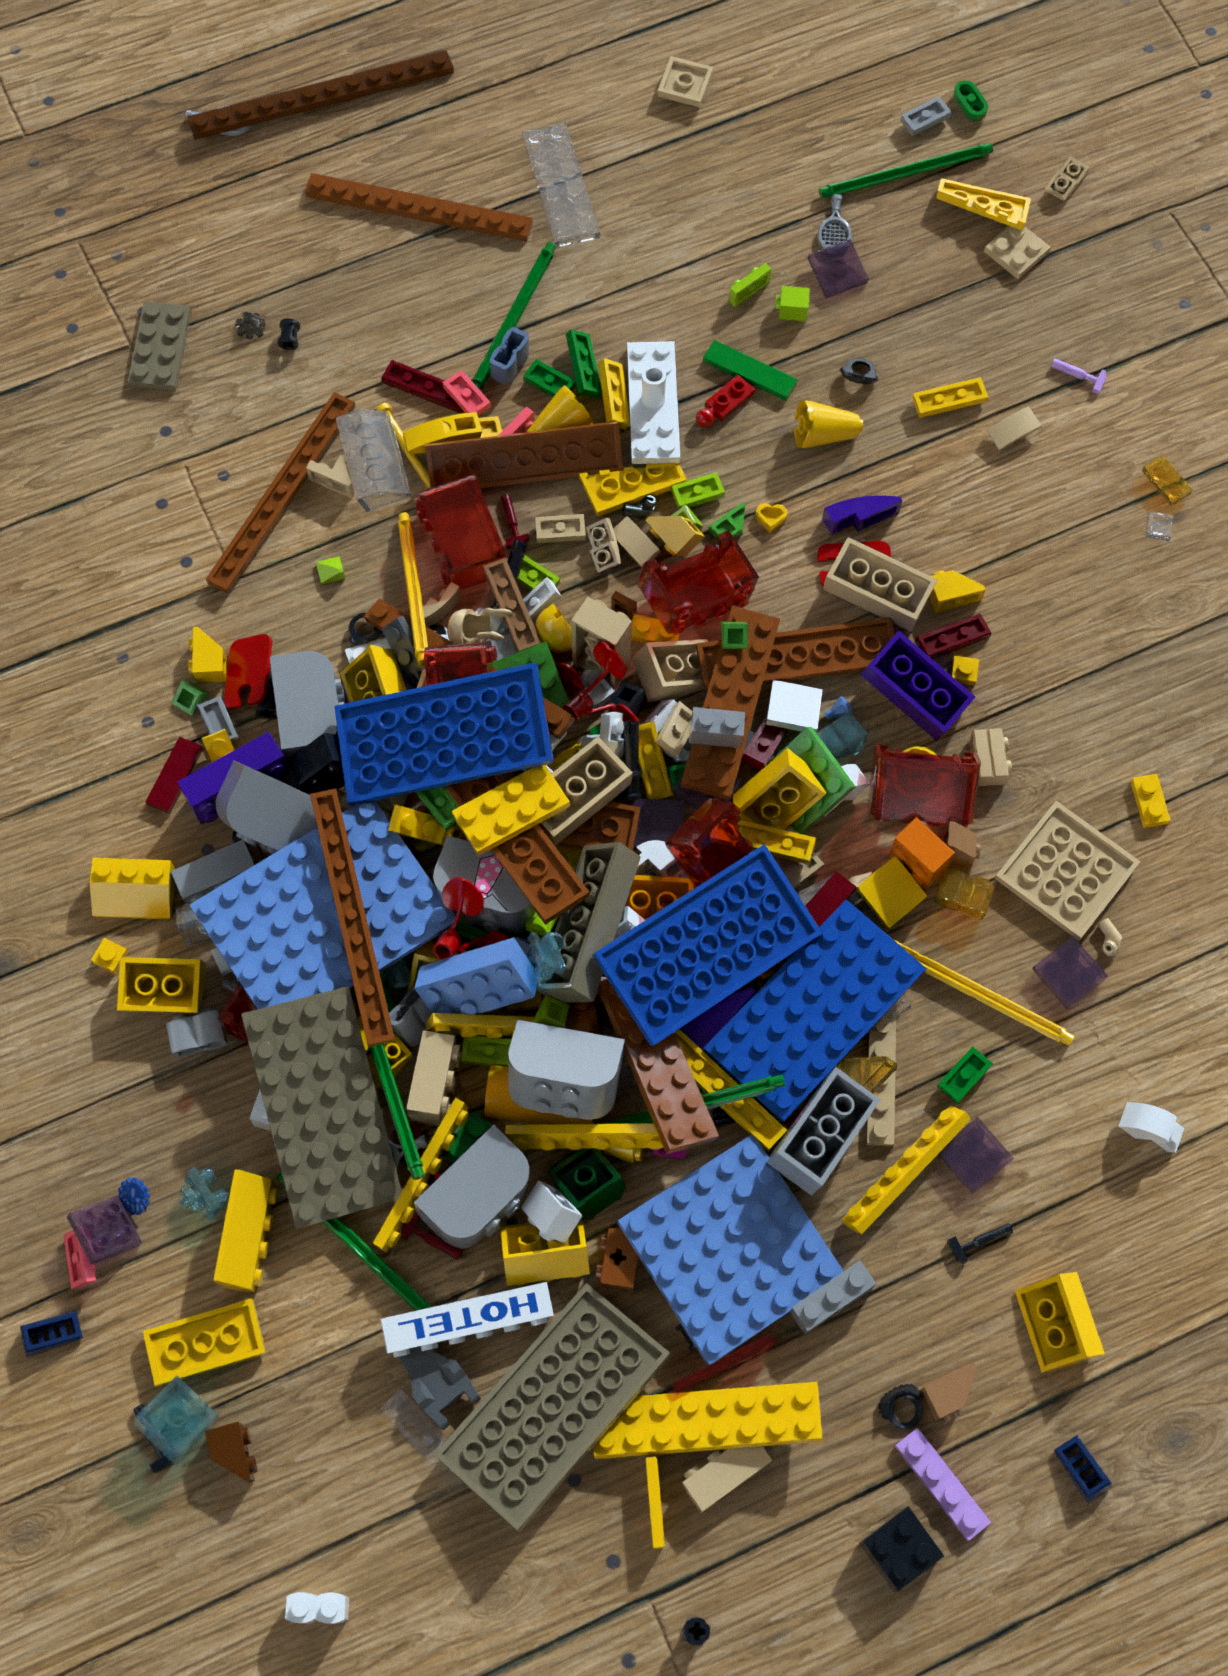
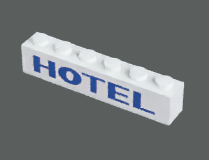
[380,1282,554,1357]

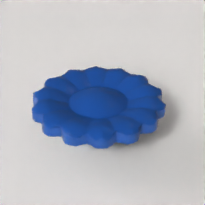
[118,1178,150,1215]

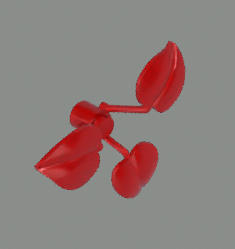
[556,641,639,734]
[431,877,510,960]

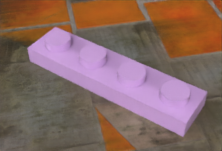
[895,1428,991,1541]

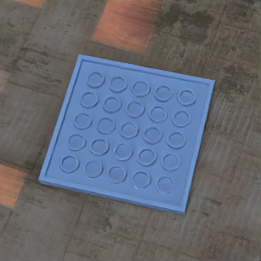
[617,1135,844,1366]

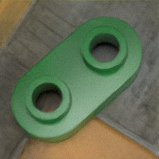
[953,80,988,121]

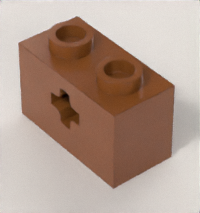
[596,1228,638,1292]

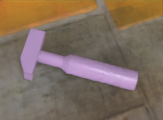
[1051,359,1106,395]

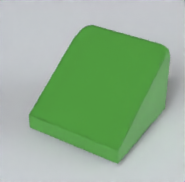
[721,622,748,649]
[171,681,209,715]

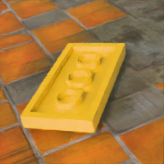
[452,765,570,856]
[143,1298,266,1387]

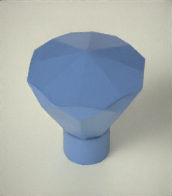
[824,696,852,721]

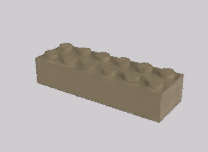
[536,842,641,1003]

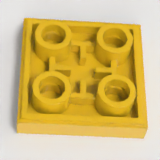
[856,855,928,929]

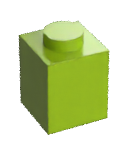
[775,286,810,321]

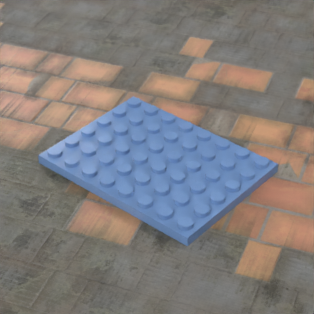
[190,801,456,1010]

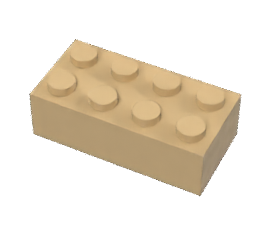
[571,597,632,688]
[538,736,633,846]

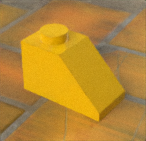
[929,570,986,613]

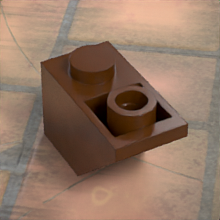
[205,1421,258,1482]

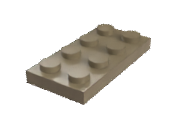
[128,301,192,391]

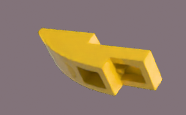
[402,412,502,454]
[388,805,468,846]

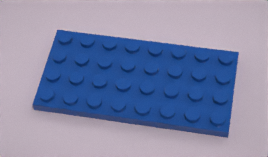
[334,662,554,806]
[592,844,822,1047]
[703,899,927,1123]

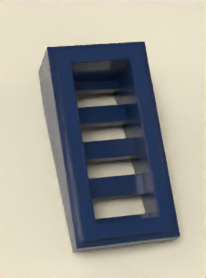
[20,1311,83,1357]
[1054,1435,1112,1503]

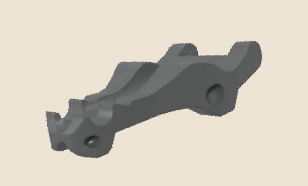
[399,1346,481,1431]

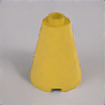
[527,385,593,432]
[794,400,863,449]

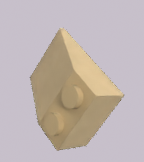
[632,639,708,702]

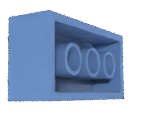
[415,938,539,1015]

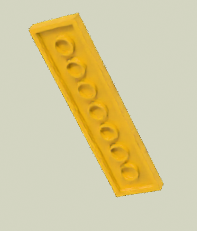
[593,1382,823,1459]

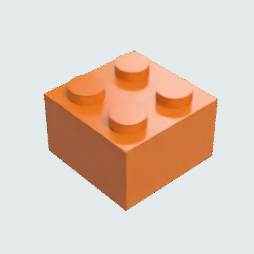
[889,817,955,890]

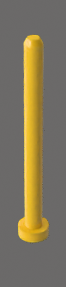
[374,403,441,499]

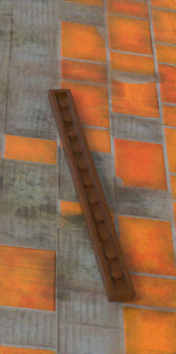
[187,50,454,140]

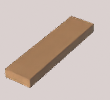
[482,557,541,653]

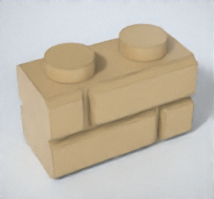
[969,728,1012,787]

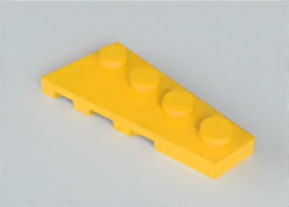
[936,178,1031,231]
[579,463,687,517]

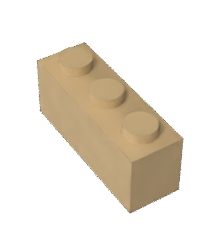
[682,1446,772,1513]

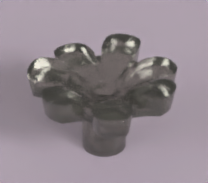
[235,312,266,340]

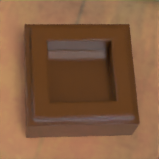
[611,591,637,620]

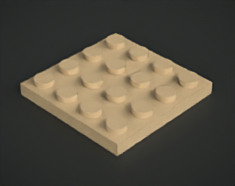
[994,801,1141,941]

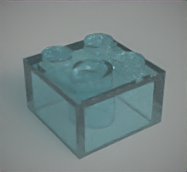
[134,1376,218,1465]

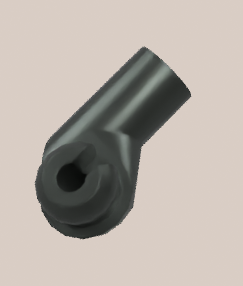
[621,495,656,519]

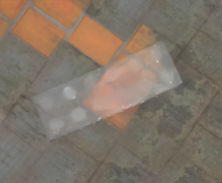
[522,122,600,247]

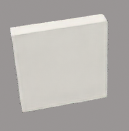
[766,680,822,732]

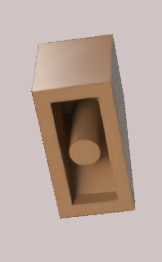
[942,821,981,867]
[920,1363,977,1423]

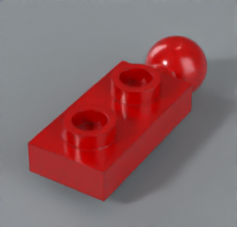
[696,375,755,428]

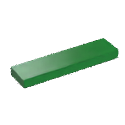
[703,340,798,401]

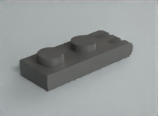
[381,616,432,688]

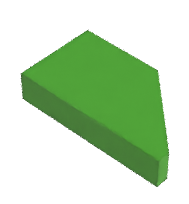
[708,502,745,547]

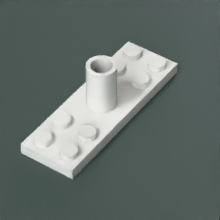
[627,342,680,464]

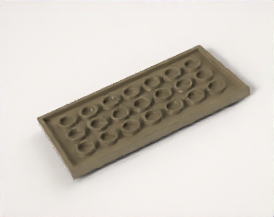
[241,986,402,1229]
[434,1283,671,1533]

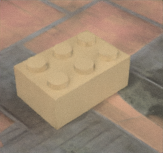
[406,1030,462,1126]

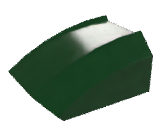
[547,1148,626,1220]

